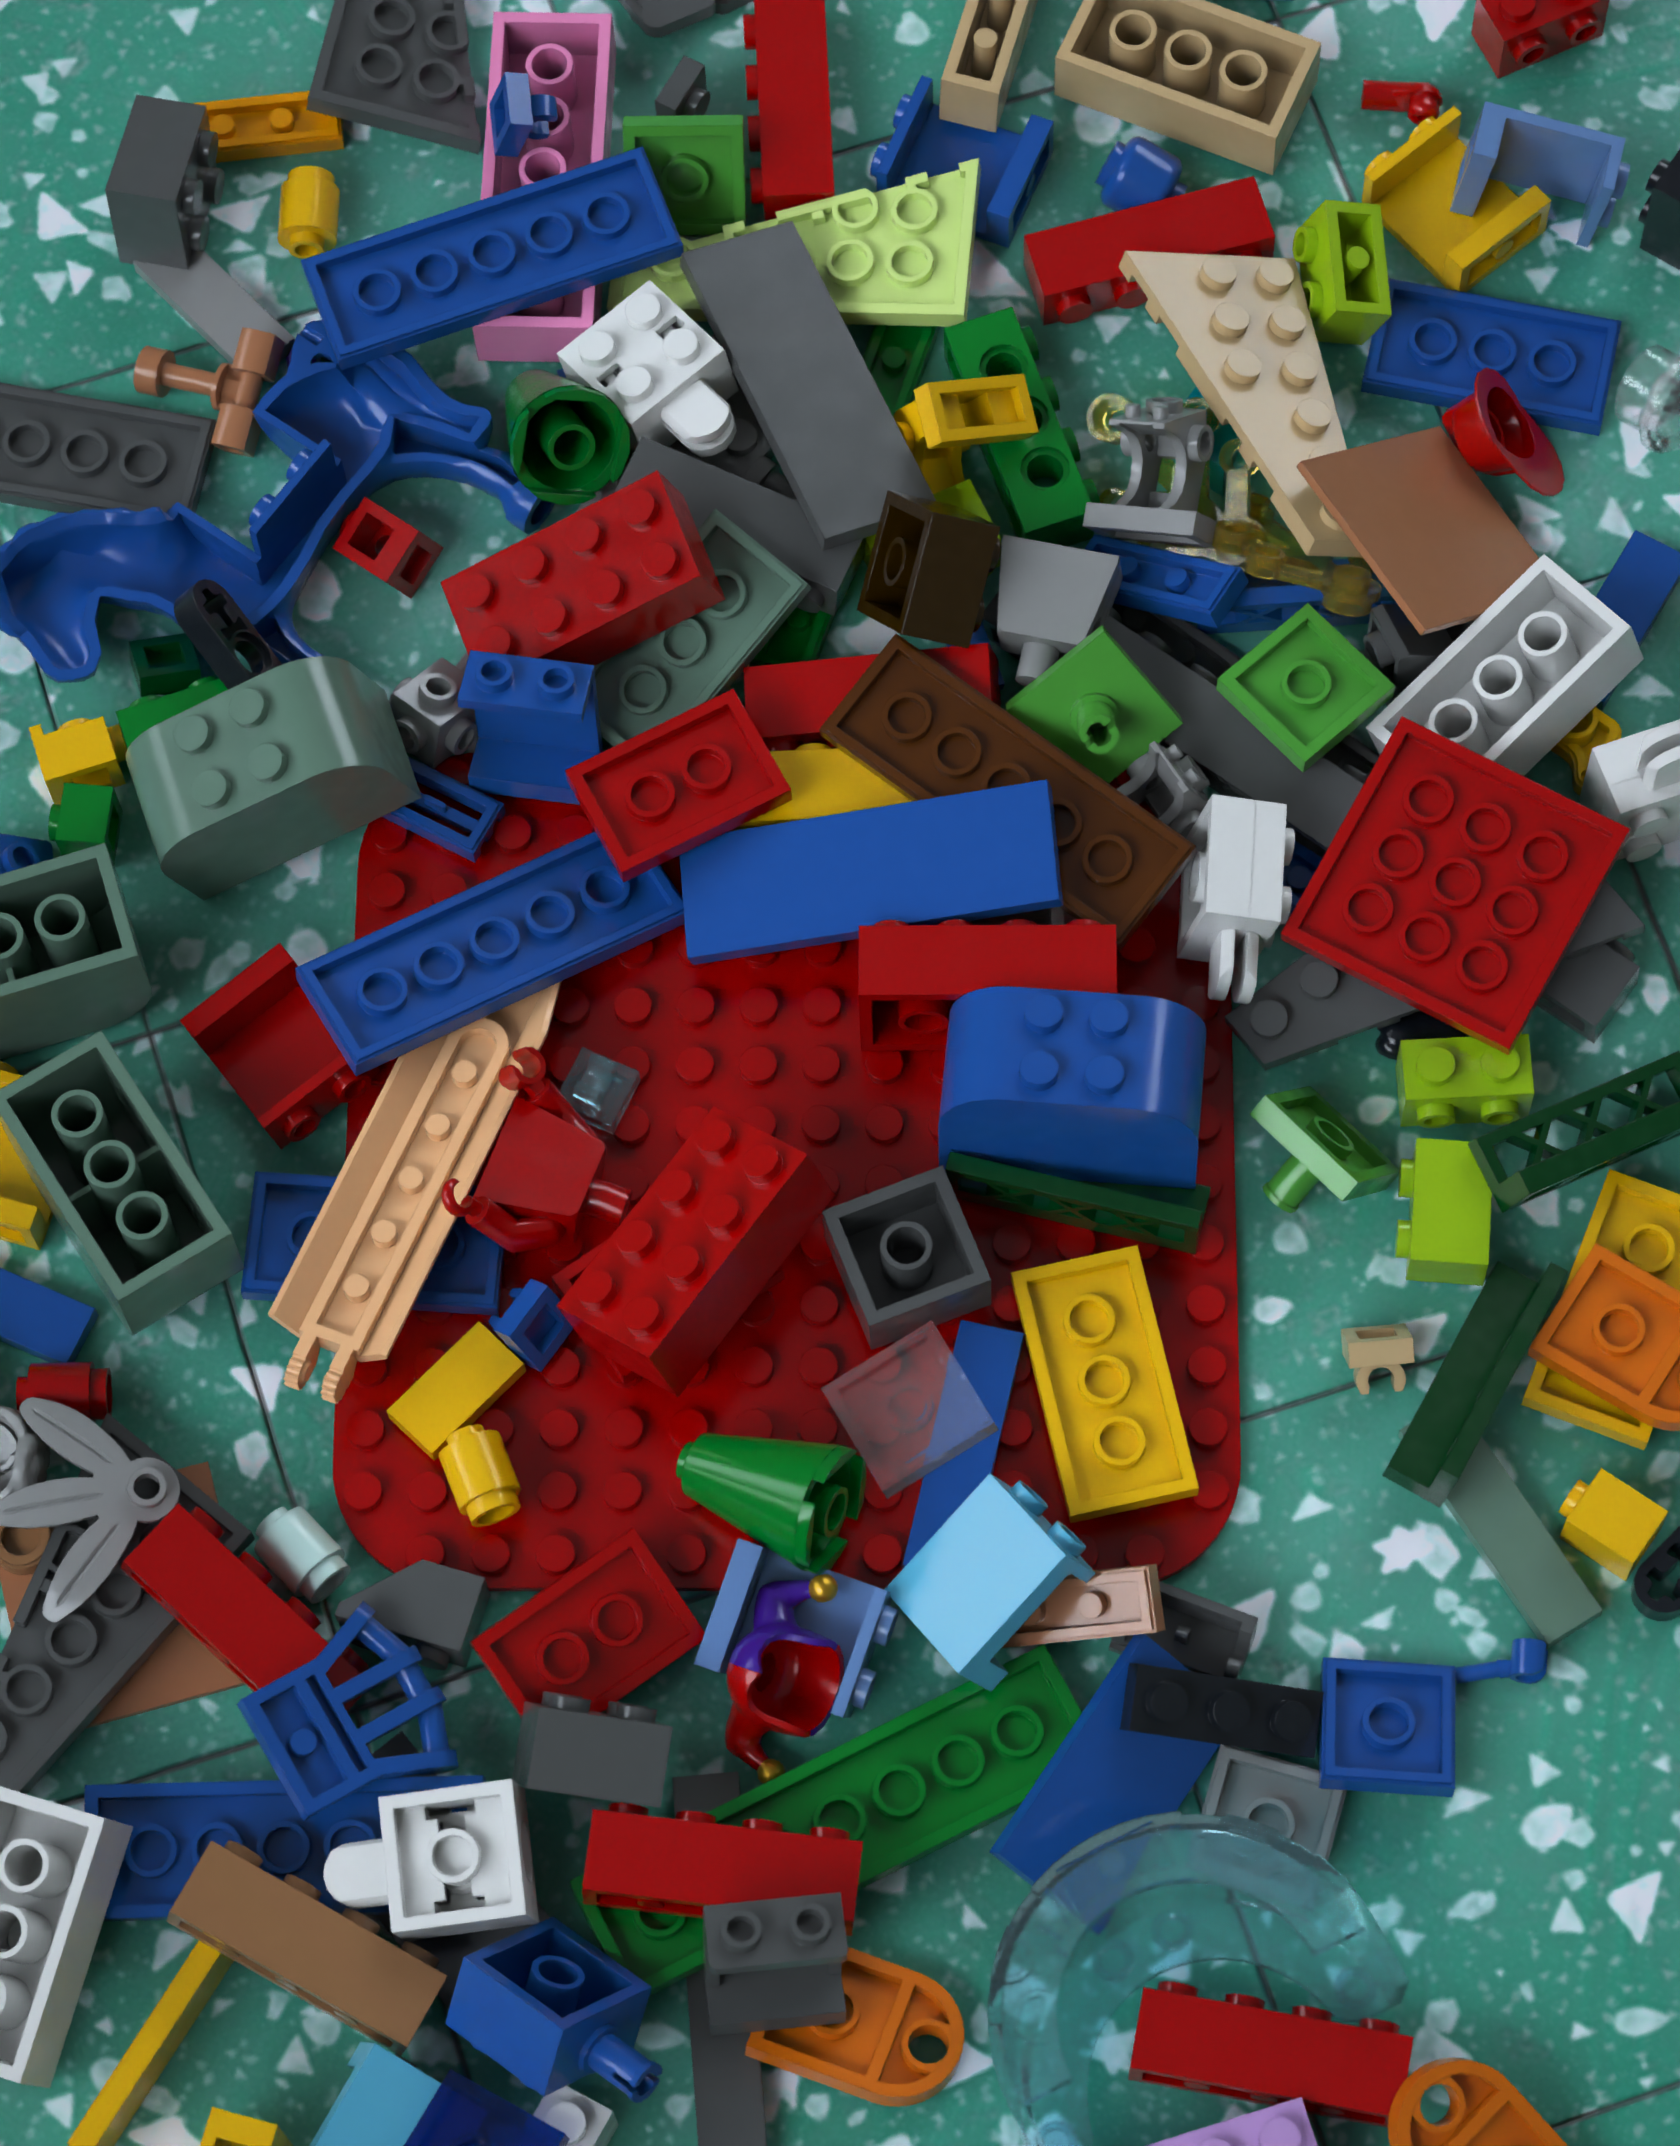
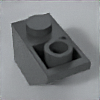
[1363,604,1453,706]
[335,1559,491,1670]

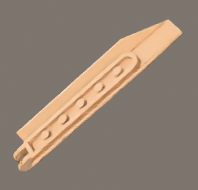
[268,981,562,1404]

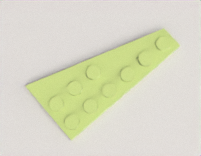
[607,158,981,327]

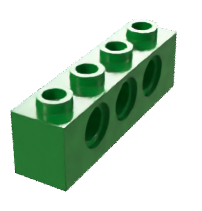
[944,307,1101,546]

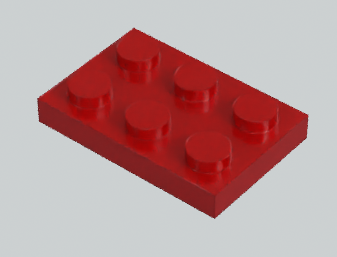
[565,688,792,882]
[469,1528,705,1719]

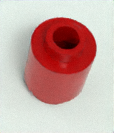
[16,1362,113,1423]

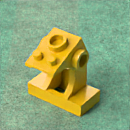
[893,374,1039,494]

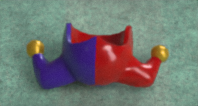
[725,1574,844,1784]

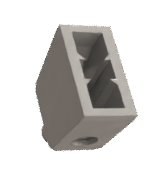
[997,535,1122,687]

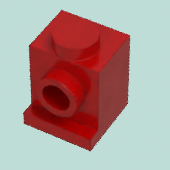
[332,497,444,598]

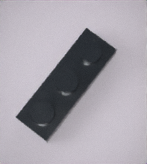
[1120,1663,1323,1758]

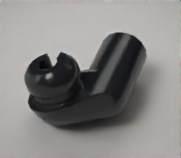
[1375,1011,1468,1060]

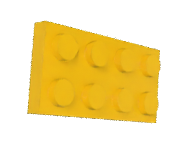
[1521,1169,1680,1450]
[1011,1245,1199,1523]

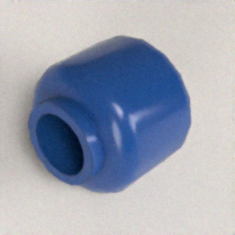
[1095,136,1188,211]

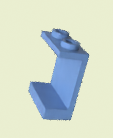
[1450,101,1630,248]
[694,1538,899,1718]

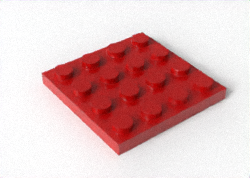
[1281,716,1630,1055]

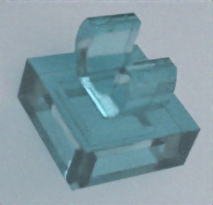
[560,1047,641,1134]

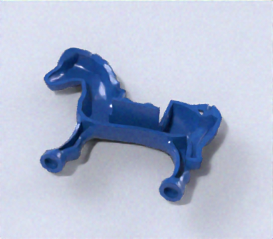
[0,320,555,683]

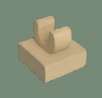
[1341,1323,1415,1395]

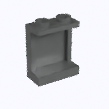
[703,1892,848,2036]

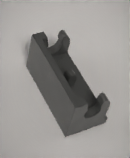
[1109,1581,1258,1679]

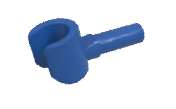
[1455,1638,1548,1684]

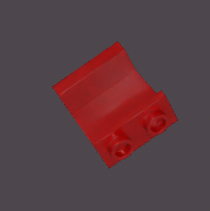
[179,942,381,1150]

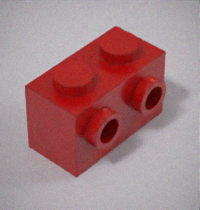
[1471,0,1609,79]

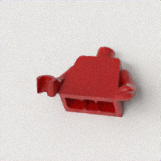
[441,1047,633,1253]

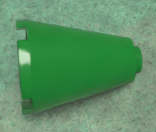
[505,369,630,505]
[676,1433,866,1575]

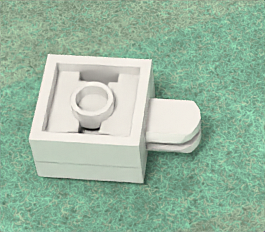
[557,280,739,457]
[1579,719,1680,862]
[1177,794,1295,1004]
[323,1779,539,1941]

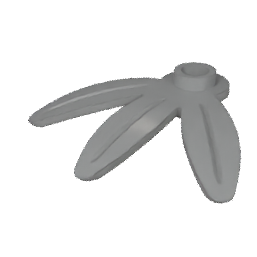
[0,1397,180,1622]

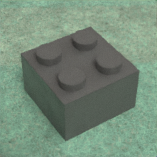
[105,95,225,270]
[822,1165,991,1350]
[512,1691,673,1808]

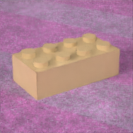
[1054,0,1321,175]

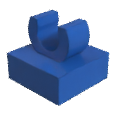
[489,72,558,157]
[488,1278,574,1372]

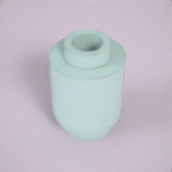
[254,1506,351,1604]

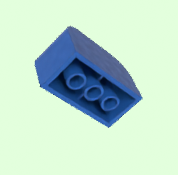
[938,986,1207,1189]

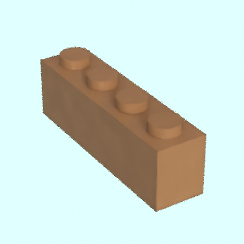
[166,1840,447,2056]

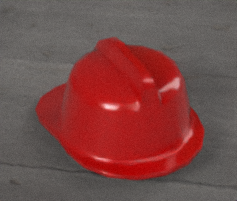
[1442,367,1565,497]

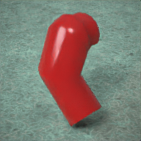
[1361,80,1443,125]

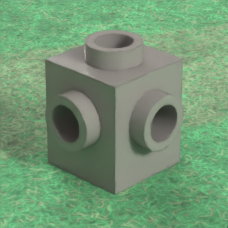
[389,657,478,769]

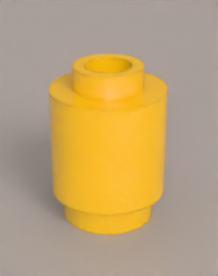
[277,166,340,259]
[438,1424,521,1527]

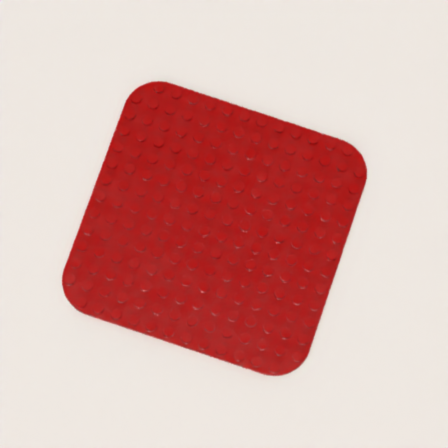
[333,751,1241,1591]

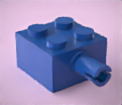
[445,1916,662,2103]

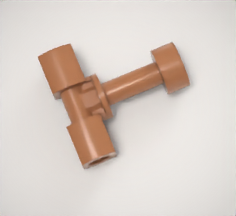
[133,327,285,457]

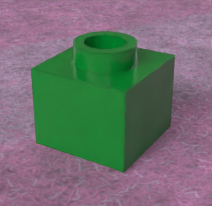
[48,783,123,864]

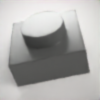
[655,56,711,116]

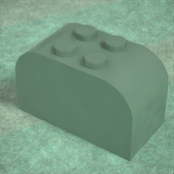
[125,656,422,900]
[0,843,152,1060]
[0,1031,244,1336]

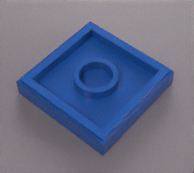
[1319,1657,1455,1797]

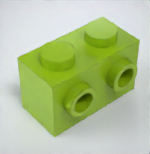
[1293,200,1392,345]
[1395,1034,1534,1128]
[1395,1138,1494,1286]

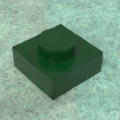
[129,633,201,697]

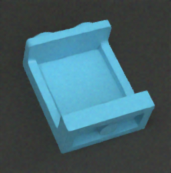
[884,1473,1095,1692]
[310,2042,489,2146]

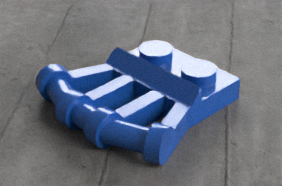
[237,1601,459,1821]

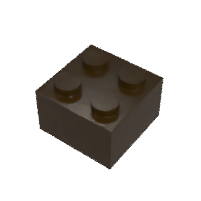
[857,490,1001,649]

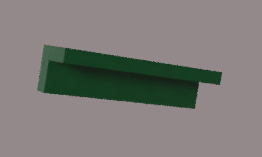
[1468,1051,1680,1213]
[945,1152,1211,1254]
[1382,1261,1568,1507]

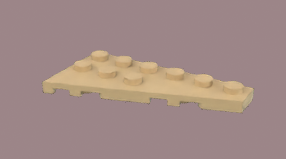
[1118,251,1362,557]

